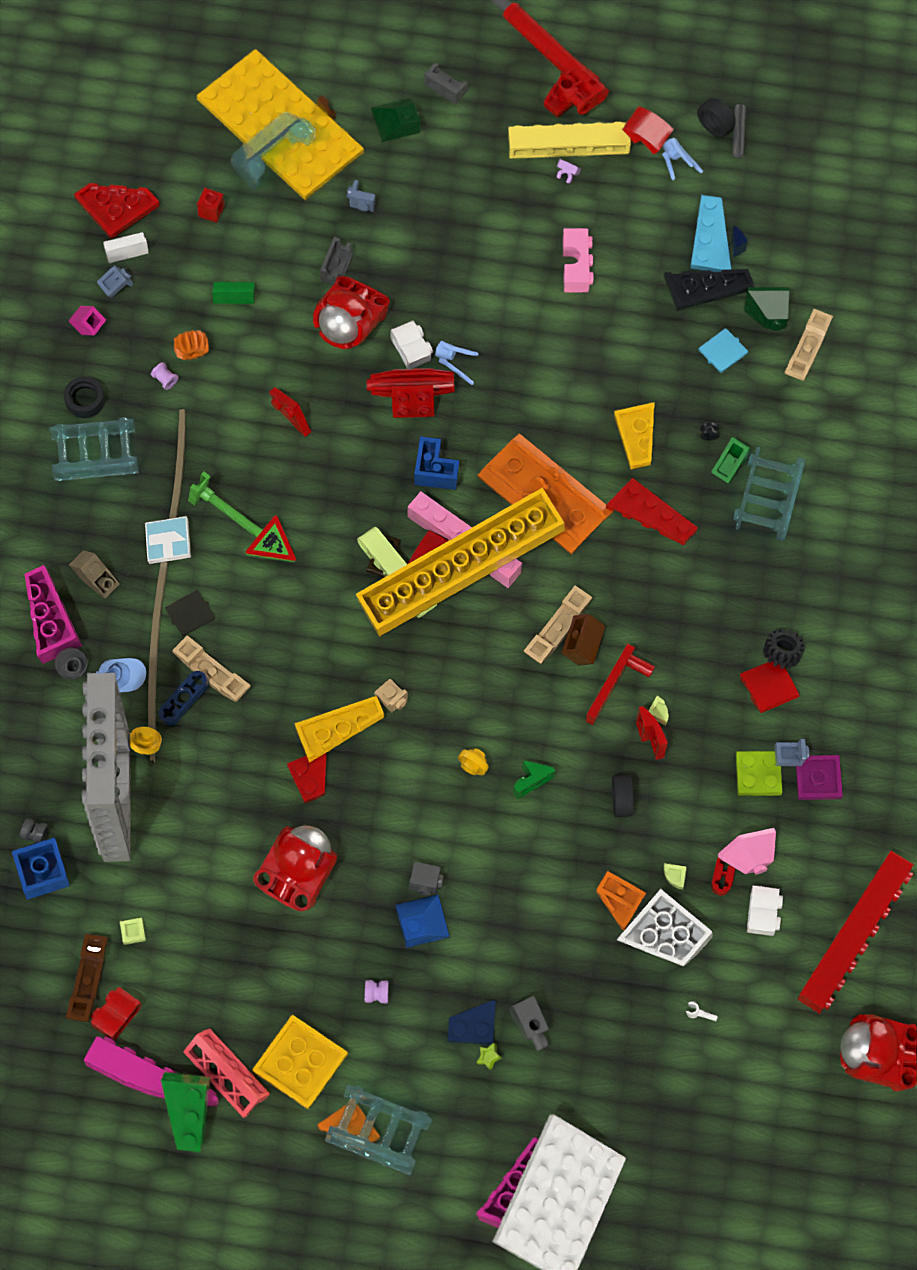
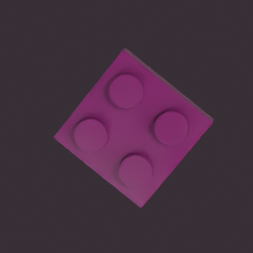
[795,755,843,800]

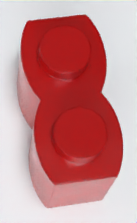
[91,987,142,1041]

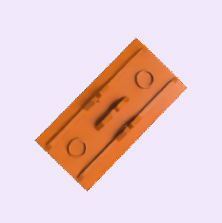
[478,434,613,555]

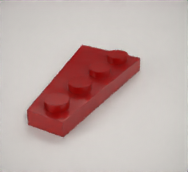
[606,478,698,545]

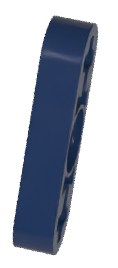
[159,671,209,725]

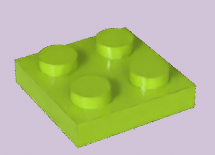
[736,751,782,796]

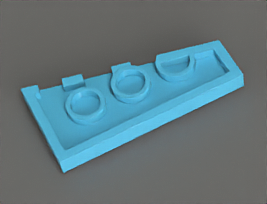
[690,195,731,272]

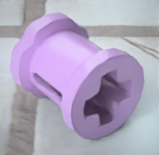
[151,362,179,390]

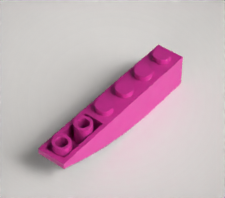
[84,1036,219,1106]

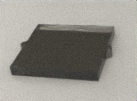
[165,589,215,637]

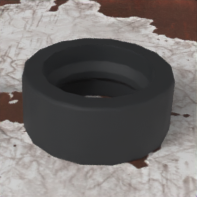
[697,98,735,137]
[64,376,105,418]
[612,775,633,817]

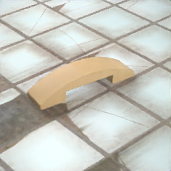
[784,309,833,381]
[524,586,592,664]
[172,636,251,702]

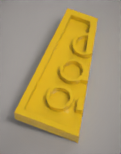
[294,696,384,763]

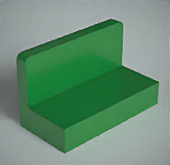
[212,282,255,304]

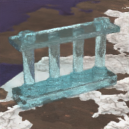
[49,418,139,481]
[733,447,806,541]
[325,1085,432,1175]

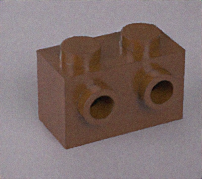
[562,614,605,665]

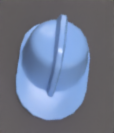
[96,658,146,692]

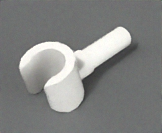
[686,1002,718,1021]

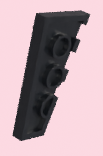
[664,269,755,311]

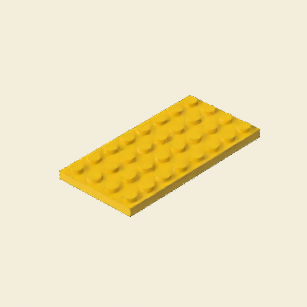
[197,49,364,200]

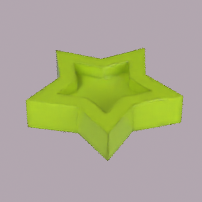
[476,1043,502,1070]

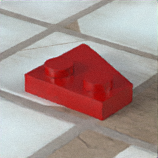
[269,387,311,437]
[287,752,327,804]

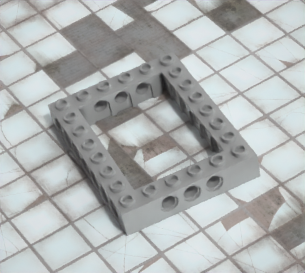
[82,673,131,862]

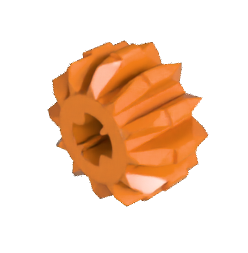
[174,330,209,360]

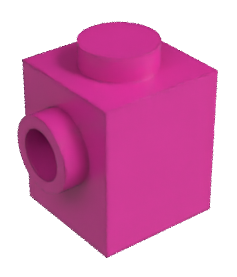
[69,306,106,335]

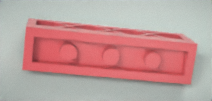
[184,1028,270,1118]

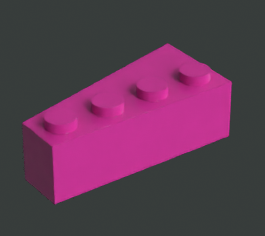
[25,565,82,664]
[477,1137,539,1228]

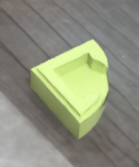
[649,696,669,726]
[664,863,686,890]

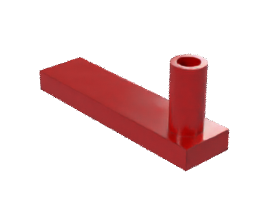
[586,644,655,725]

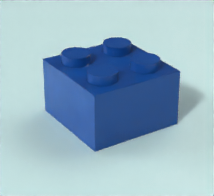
[12,838,70,900]

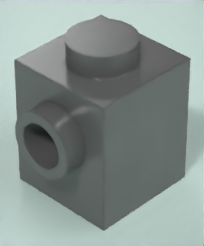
[410,862,444,896]

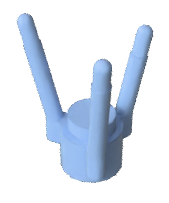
[662,138,703,180]
[435,341,478,385]

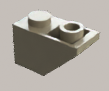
[69,550,120,599]

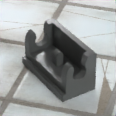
[424,63,469,104]
[320,237,354,285]

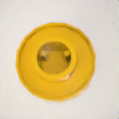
[129,726,162,755]
[458,748,489,775]

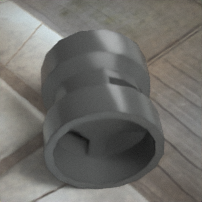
[20,818,49,844]

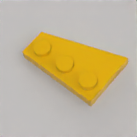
[614,402,654,470]

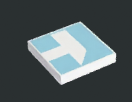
[145,516,191,564]

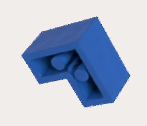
[414,437,459,490]

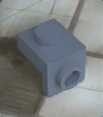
[347,180,375,212]
[774,739,809,766]

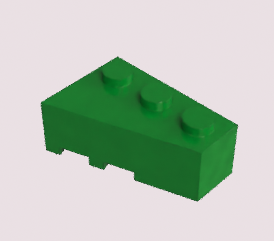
[161,1072,210,1152]

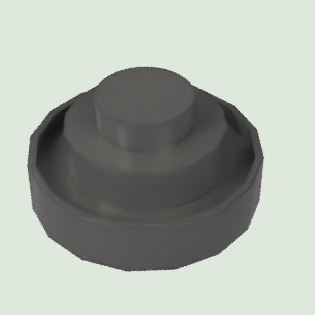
[55,647,87,680]

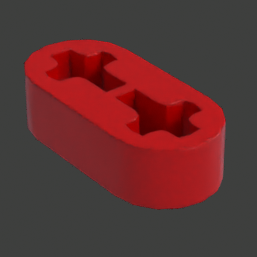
[711,856,735,896]

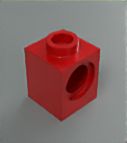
[197,188,225,223]

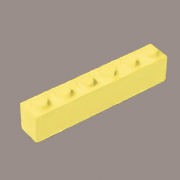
[508,122,630,158]

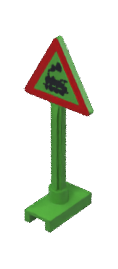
[188,471,296,562]

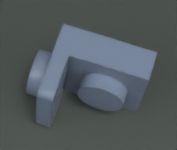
[97,265,134,298]

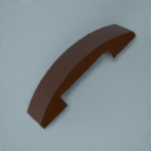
[66,934,108,1023]

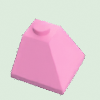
[718,828,776,875]

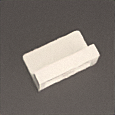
[103,232,148,263]

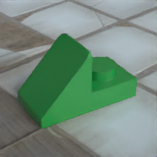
[711,437,750,483]
[513,761,555,800]

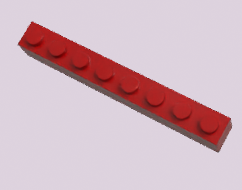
[797,851,914,1014]

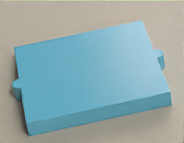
[699,328,748,373]

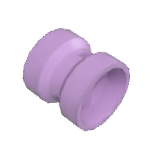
[365,980,388,1003]

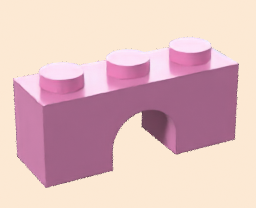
[563,229,593,292]

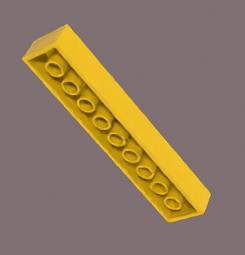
[356,488,565,637]

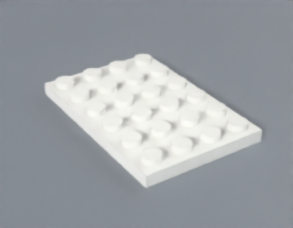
[493,1115,626,1270]

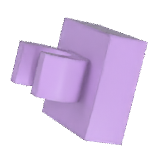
[557,159,582,183]

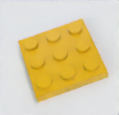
[252,1015,348,1110]

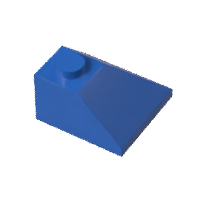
[395,895,449,948]

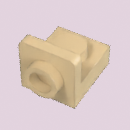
[374,679,408,713]

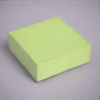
[120,917,146,945]

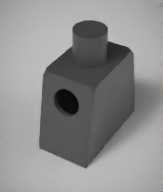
[509,996,549,1051]

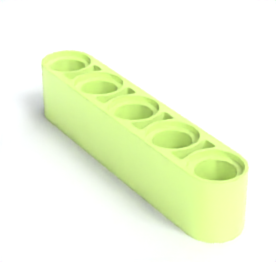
[357,527,437,618]

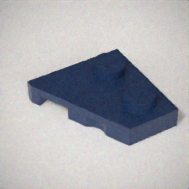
[448,1000,496,1045]

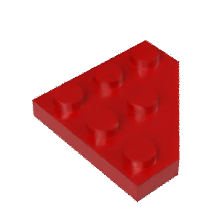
[74,183,160,239]

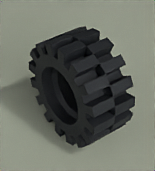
[763,628,805,669]

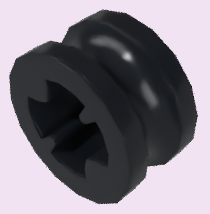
[700,423,719,440]

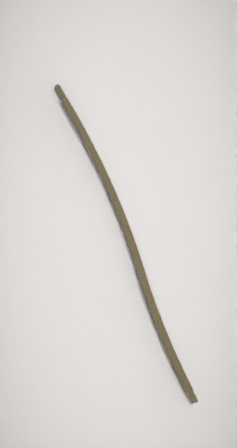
[148,409,186,763]

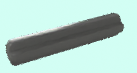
[732,104,746,159]

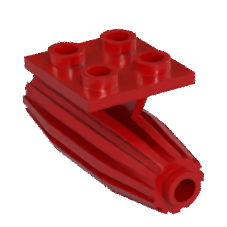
[367,368,454,418]

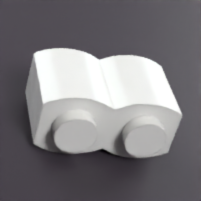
[390,321,433,369]
[747,886,783,936]

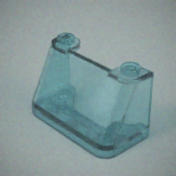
[231,112,316,190]

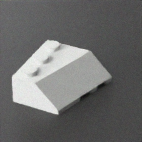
[617,889,713,967]

